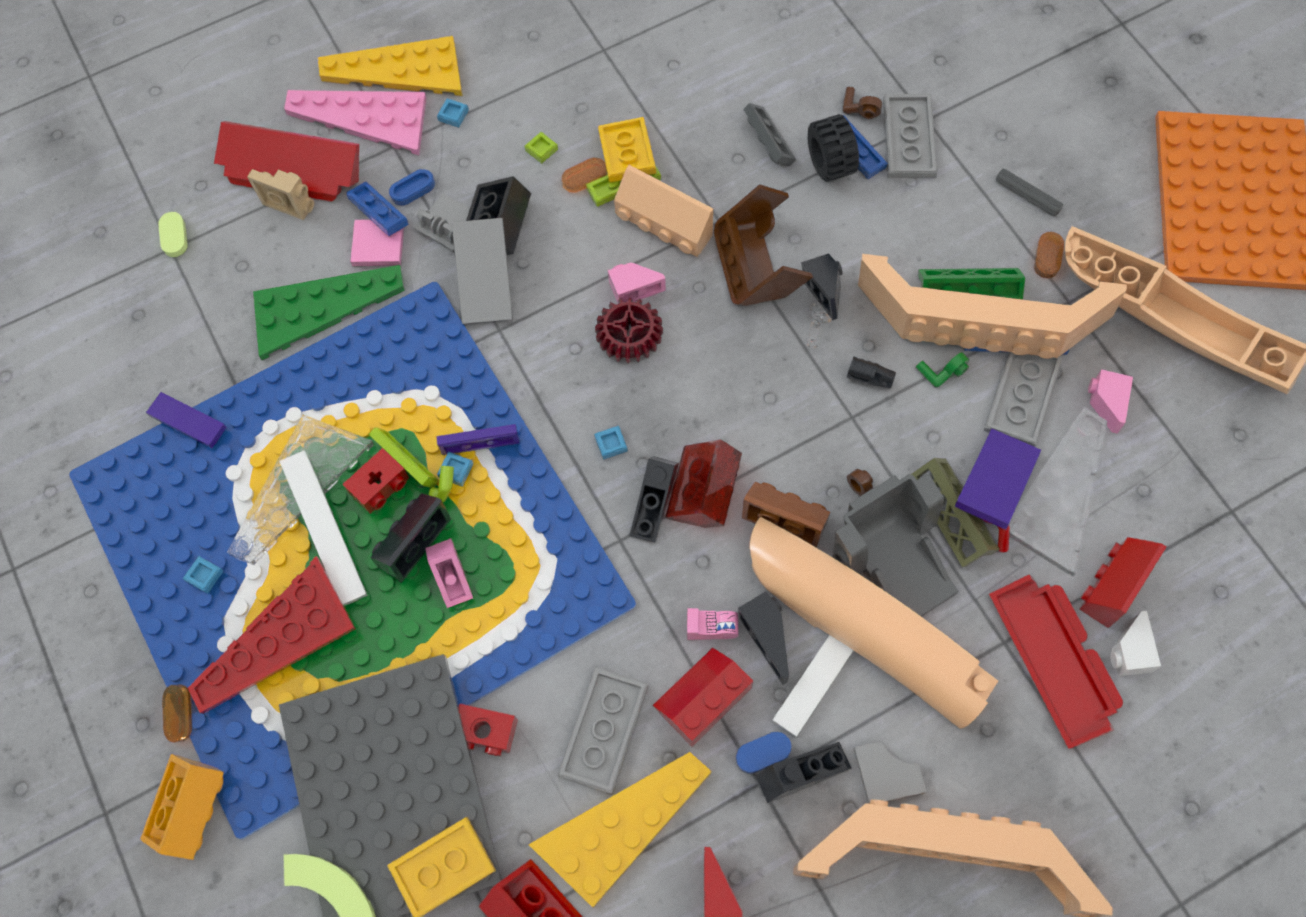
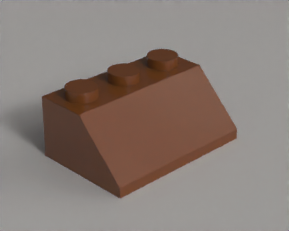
[742,482,831,548]

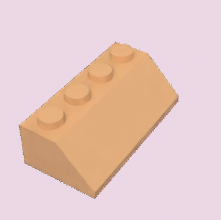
[614,165,713,257]

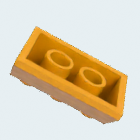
[140,754,224,860]

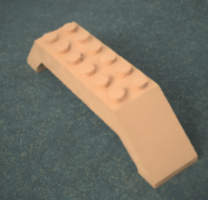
[858,254,1127,359]
[793,799,1113,917]

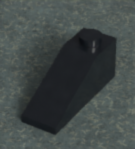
[801,253,843,320]
[737,591,789,685]

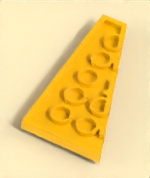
[318,36,463,96]
[528,752,712,908]

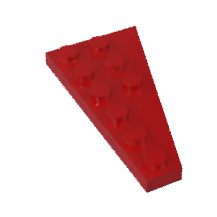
[188,556,356,714]

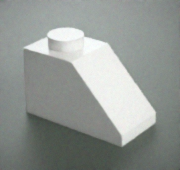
[1110,611,1161,676]

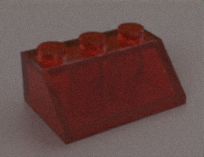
[665,439,742,528]

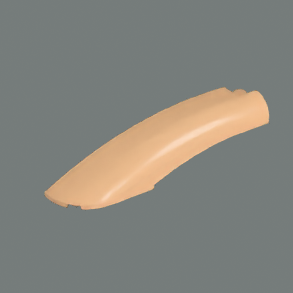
[749,517,998,729]

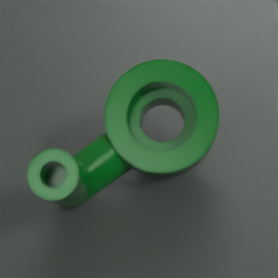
[916,352,970,387]

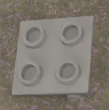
[414,193,470,251]

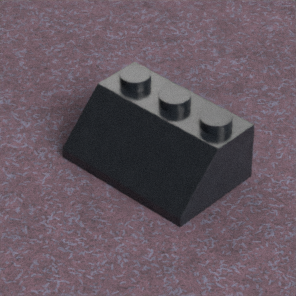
[466,176,531,255]
[370,493,451,583]

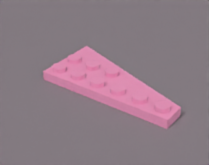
[284,90,427,155]

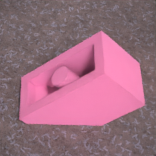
[608,262,666,302]
[1088,369,1133,434]
[425,539,473,608]

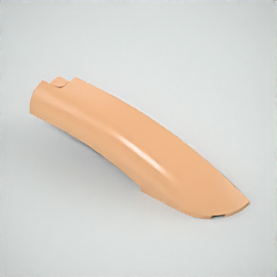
[1065,226,1306,394]

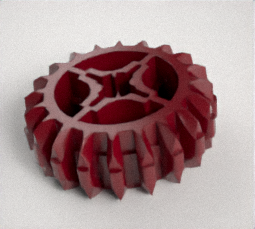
[595,297,663,364]

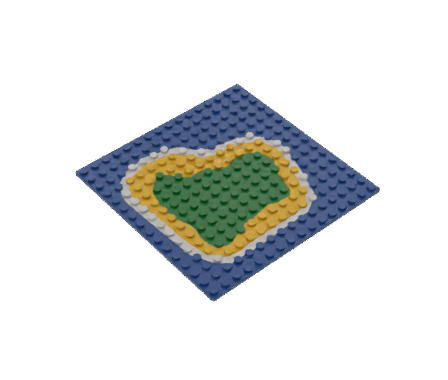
[69,282,636,839]

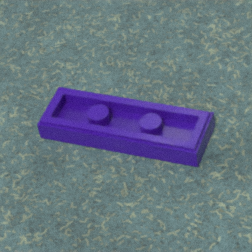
[146,392,227,448]
[436,424,520,455]

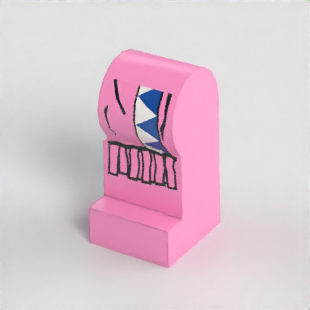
[687,608,738,640]

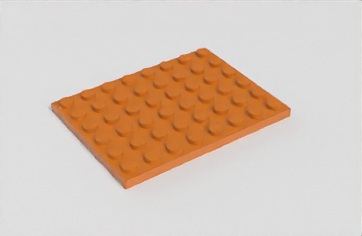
[1155,111,1306,290]

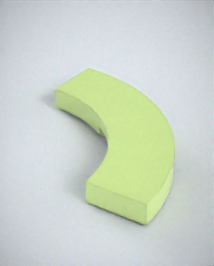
[284,854,376,917]

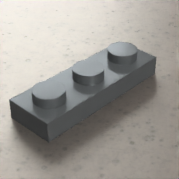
[743,103,796,166]

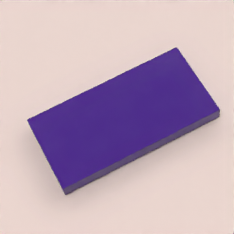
[954,429,1041,530]

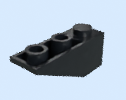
[629,456,679,543]
[756,742,852,803]

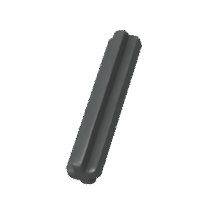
[996,168,1063,216]

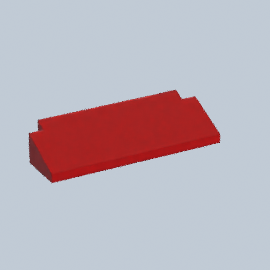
[214,121,359,201]
[989,574,1123,749]

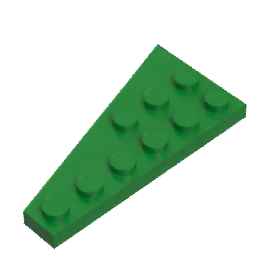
[253,265,405,360]

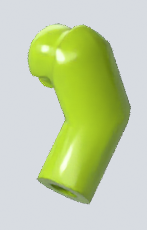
[429,466,454,502]

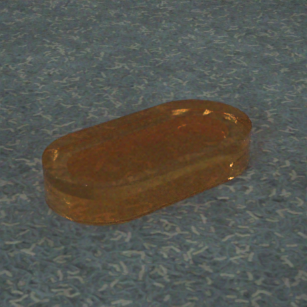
[561,157,607,192]
[1034,232,1064,278]
[162,684,192,742]

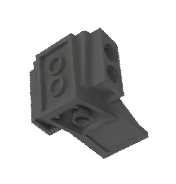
[832,473,958,617]

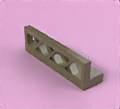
[911,458,1000,567]

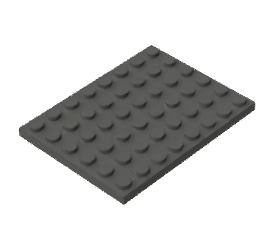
[279,654,502,917]

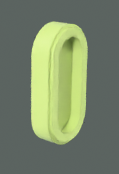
[158,212,187,257]

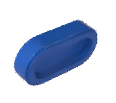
[389,169,435,206]
[736,732,791,774]

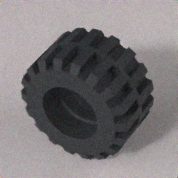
[807,114,859,182]

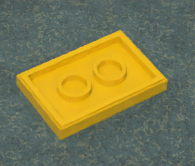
[598,117,656,183]
[387,817,496,917]

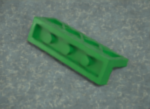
[918,268,1026,300]

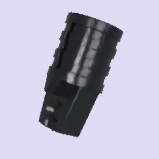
[847,356,896,389]

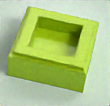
[524,132,558,164]

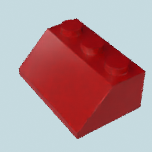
[1079,537,1167,628]
[652,648,754,747]
[478,859,582,917]

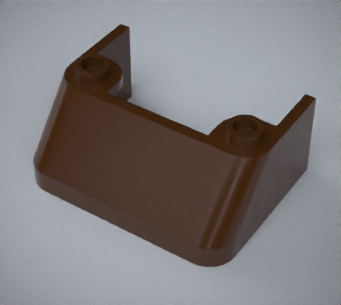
[714,184,813,306]

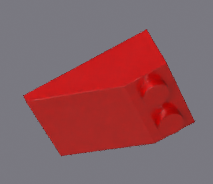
[704,847,742,917]

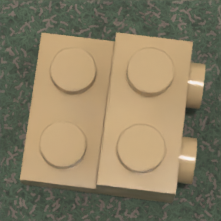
[248,169,314,220]

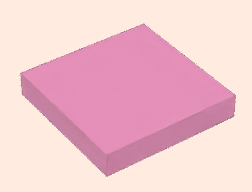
[350,220,404,266]

